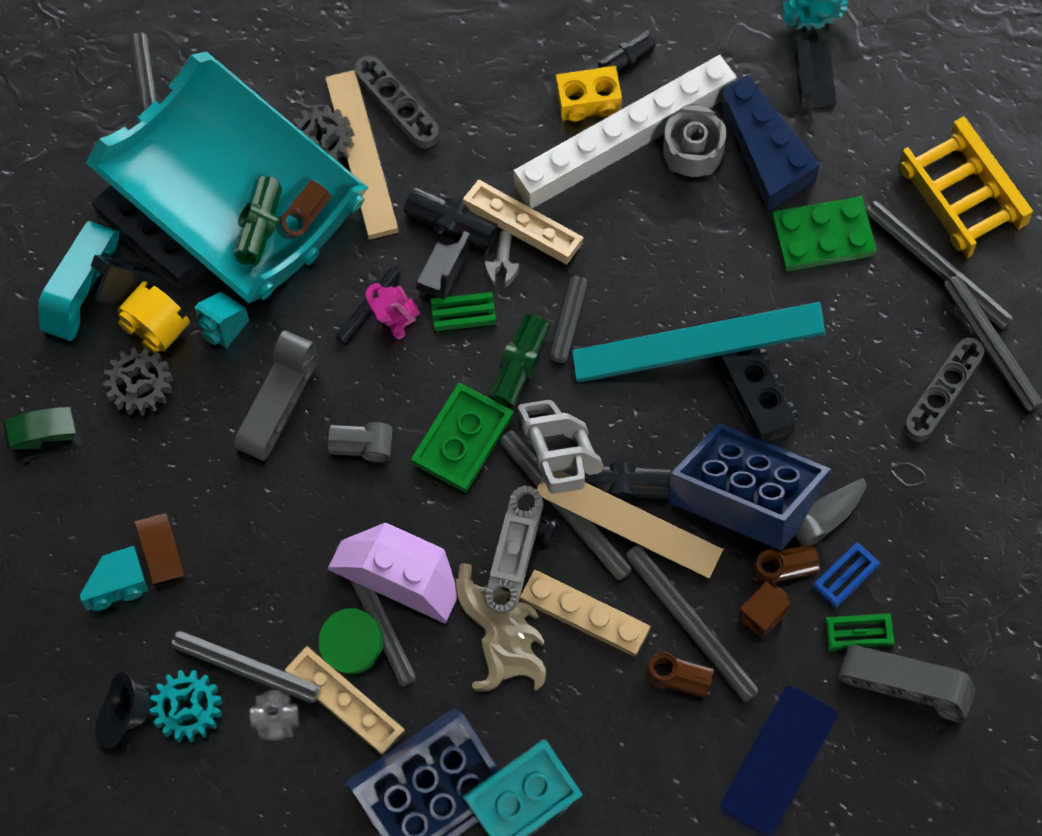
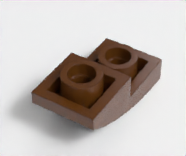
[134,513,184,584]

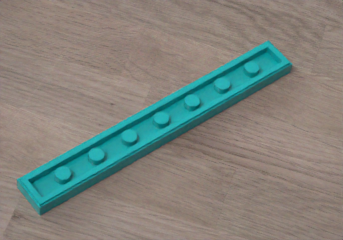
[572,302,826,382]

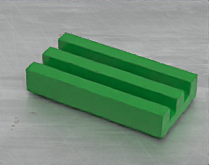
[431,292,496,332]
[825,613,894,652]

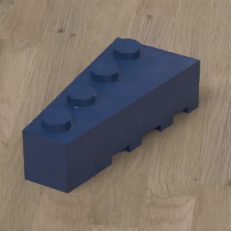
[720,75,820,212]

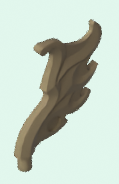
[455,563,546,692]

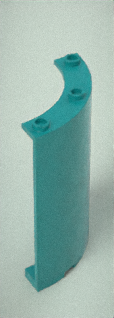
[85,52,368,303]

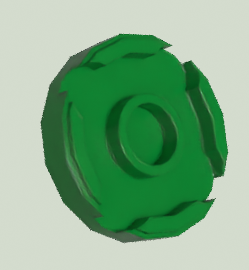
[319,608,384,674]

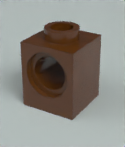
[738,582,791,639]

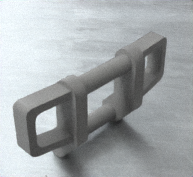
[518,400,604,494]

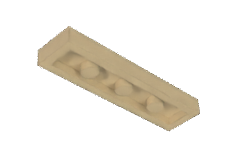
[462,180,584,265]
[520,570,651,658]
[285,646,405,757]

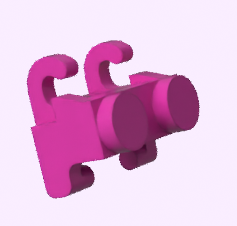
[365,283,420,340]

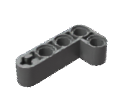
[234,330,317,461]
[838,645,975,722]

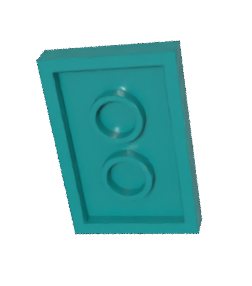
[462,739,583,836]

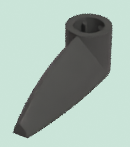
[794,478,867,547]

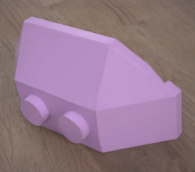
[328,522,458,624]

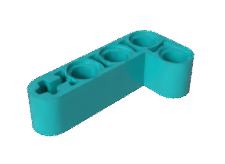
[38,221,119,341]

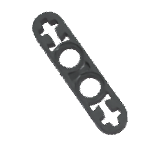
[355,56,439,149]
[904,338,984,442]

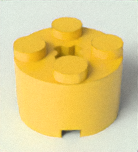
[117,281,190,354]

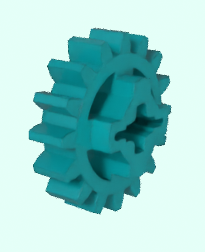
[781,0,848,30]
[150,670,222,743]

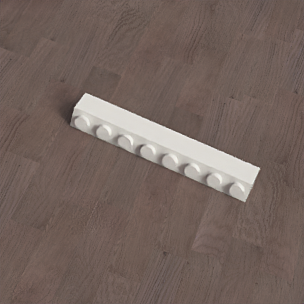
[514,55,737,209]

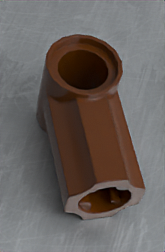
[276,180,332,240]
[752,545,819,586]
[646,652,714,698]

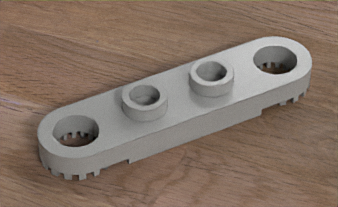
[485,486,543,613]

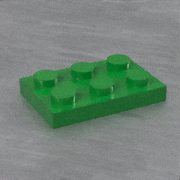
[772,196,877,272]
[411,383,514,493]

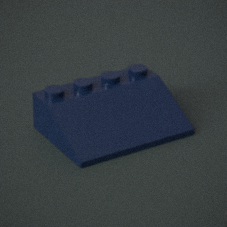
[669,423,831,550]
[344,708,499,836]

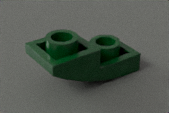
[3,407,76,450]

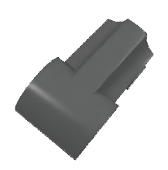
[328,422,393,462]

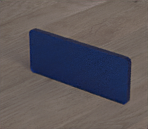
[721,686,838,835]

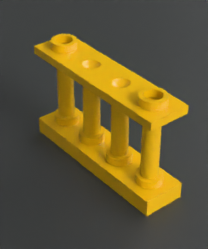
[899,116,1033,258]

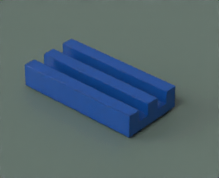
[812,542,880,610]

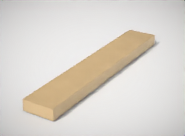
[325,70,399,240]
[537,471,723,578]

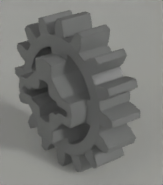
[293,105,355,163]
[103,347,173,416]

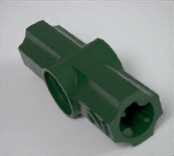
[233,176,283,266]
[489,314,550,408]

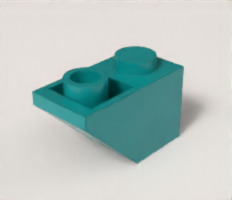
[194,292,249,348]
[80,546,149,611]

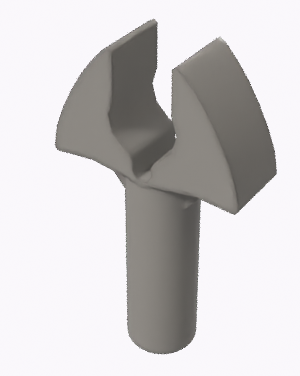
[485,230,519,287]

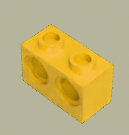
[556,66,622,121]

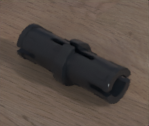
[597,30,657,70]

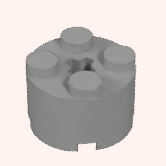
[663,105,726,177]

